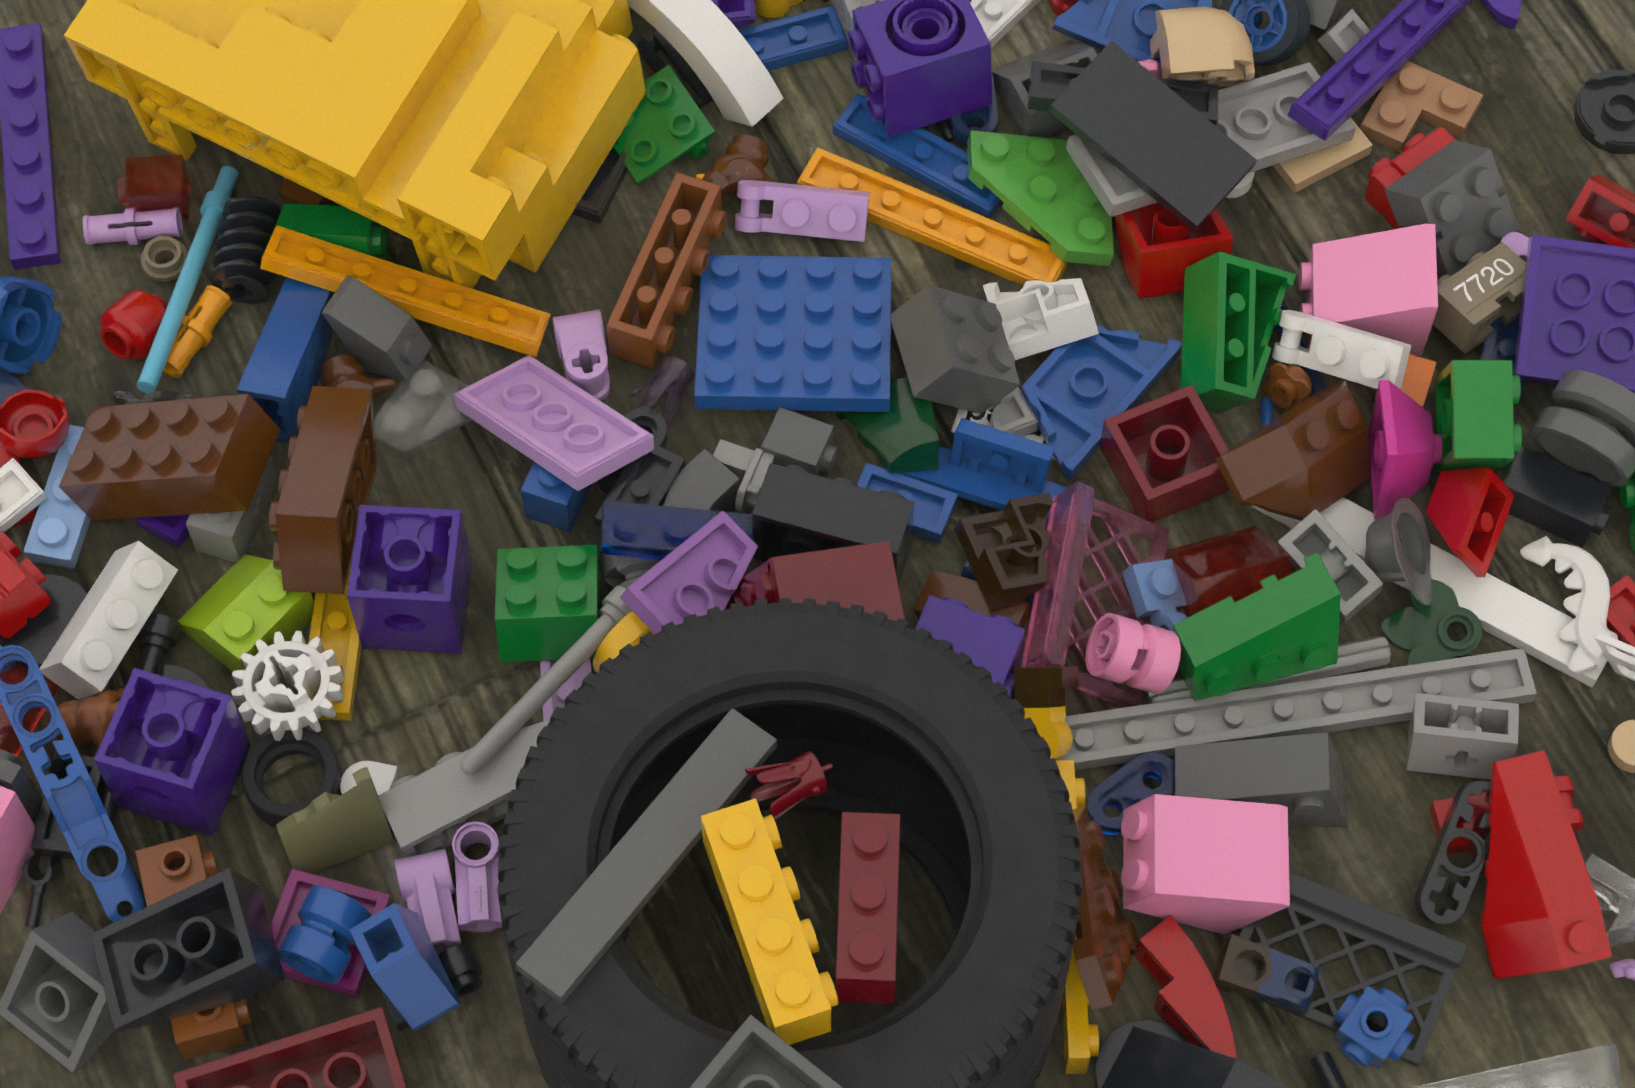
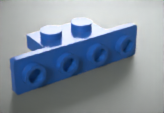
[896,418,1093,534]

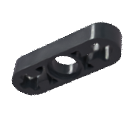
[1415,781,1491,924]

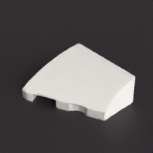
[983,278,1099,360]

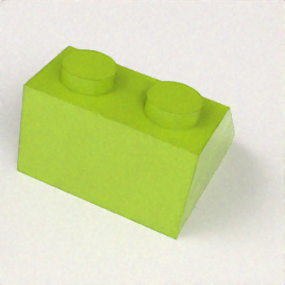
[178,554,314,671]

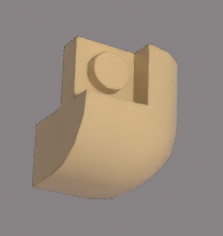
[1150,6,1255,89]

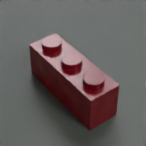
[836,812,900,1004]

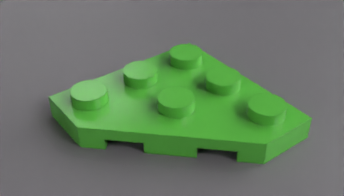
[967,130,1114,266]

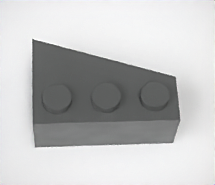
[1175,732,1349,828]

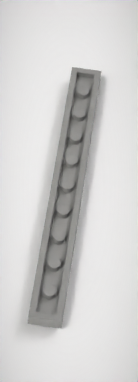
[1057,648,1537,770]

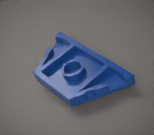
[1052,0,1213,83]
[1021,325,1182,480]

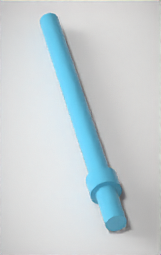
[137,166,239,394]

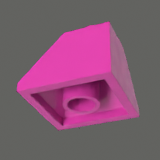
[1369,380,1442,519]

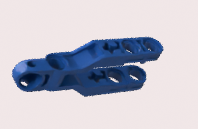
[0,645,147,922]

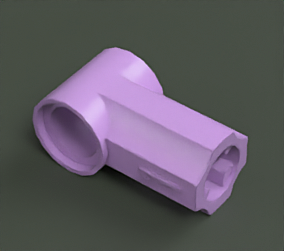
[452,821,502,933]
[395,848,462,955]

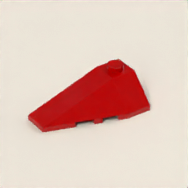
[1480,750,1612,979]

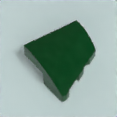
[836,377,939,473]

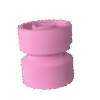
[1085,613,1181,694]

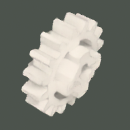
[231,631,345,741]

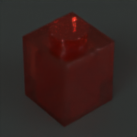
[117,154,190,220]

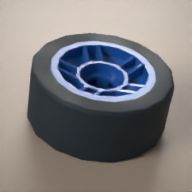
[1219,0,1310,65]

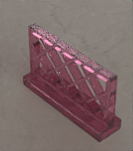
[1021,481,1169,708]

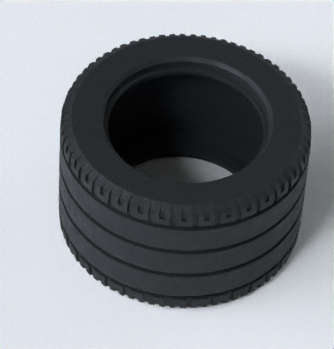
[497,598,1082,1088]

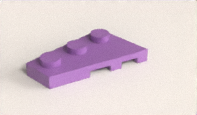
[620,511,758,634]

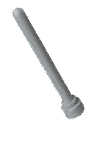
[460,585,632,775]

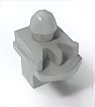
[713,439,775,514]

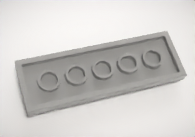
[1066,62,1356,217]

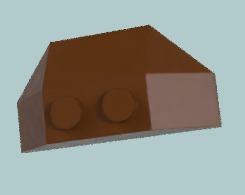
[1214,378,1370,521]

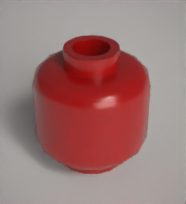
[100,290,167,361]

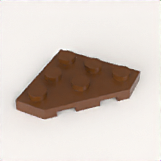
[1073,806,1138,1010]

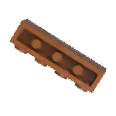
[606,172,727,369]
[135,834,252,1060]

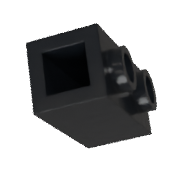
[1503,446,1613,548]

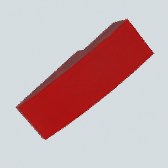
[1135,915,1237,1059]

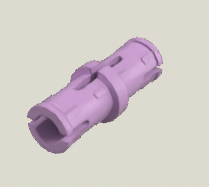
[83,207,183,245]

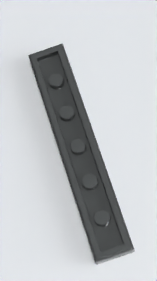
[516,708,777,1004]

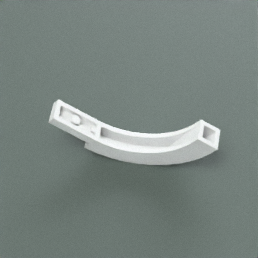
[628,0,784,127]

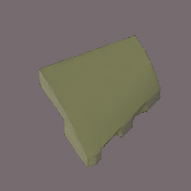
[276,767,394,874]

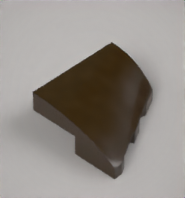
[954,493,1052,611]

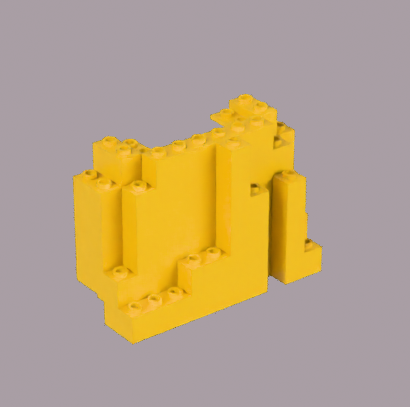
[64,0,646,289]

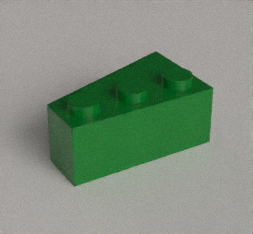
[1181,251,1296,414]
[1173,552,1341,701]

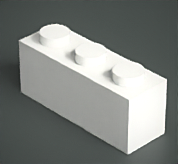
[40,541,178,700]

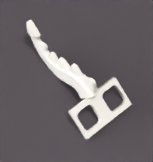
[1520,536,1635,681]

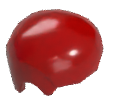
[0,389,70,459]

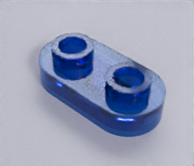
[1087,752,1175,836]

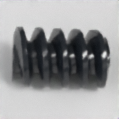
[210,195,282,304]

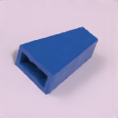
[237,277,335,443]

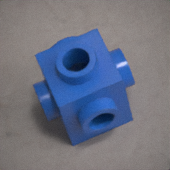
[1334,986,1415,1070]

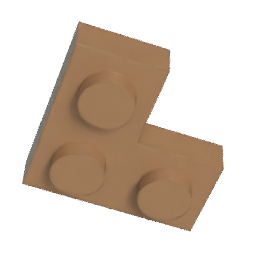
[1360,61,1483,153]

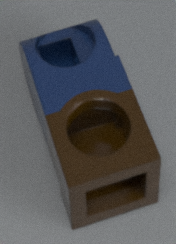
[1212,934,1320,1012]

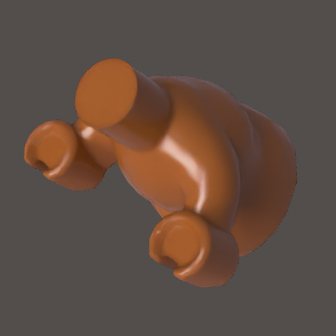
[57,688,125,750]

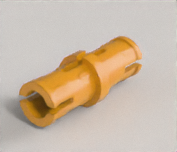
[163,285,233,378]

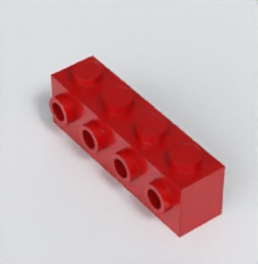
[1565,174,1635,249]

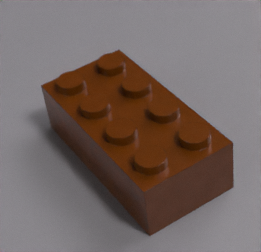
[269,386,377,595]
[58,394,281,521]

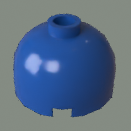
[0,276,62,374]

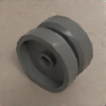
[1530,369,1635,487]

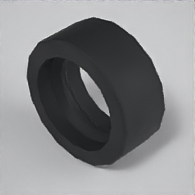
[242,729,342,828]

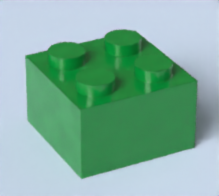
[1434,360,1522,474]
[495,545,601,662]

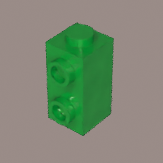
[276,204,387,258]

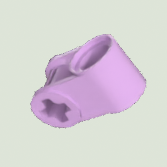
[552,309,610,401]

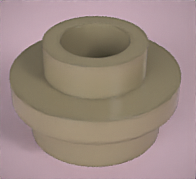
[141,236,188,282]

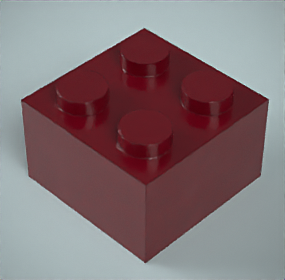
[1100,385,1230,526]

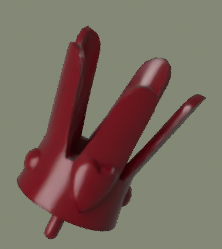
[744,751,833,820]

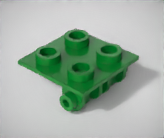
[613,65,716,185]

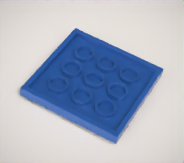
[694,255,891,412]

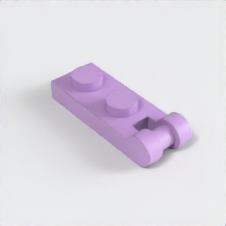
[734,180,870,242]

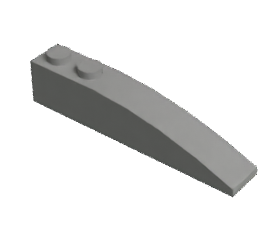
[378,720,550,856]

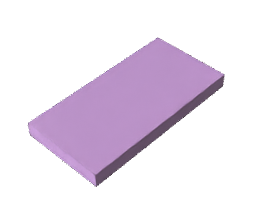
[454,355,654,491]

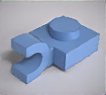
[1122,559,1187,631]

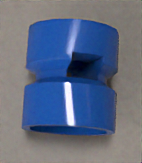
[278,886,372,985]

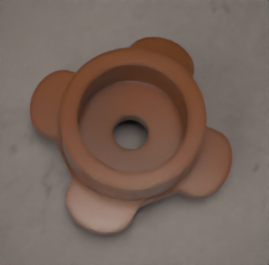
[1262,363,1312,412]

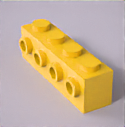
[701,799,838,1045]

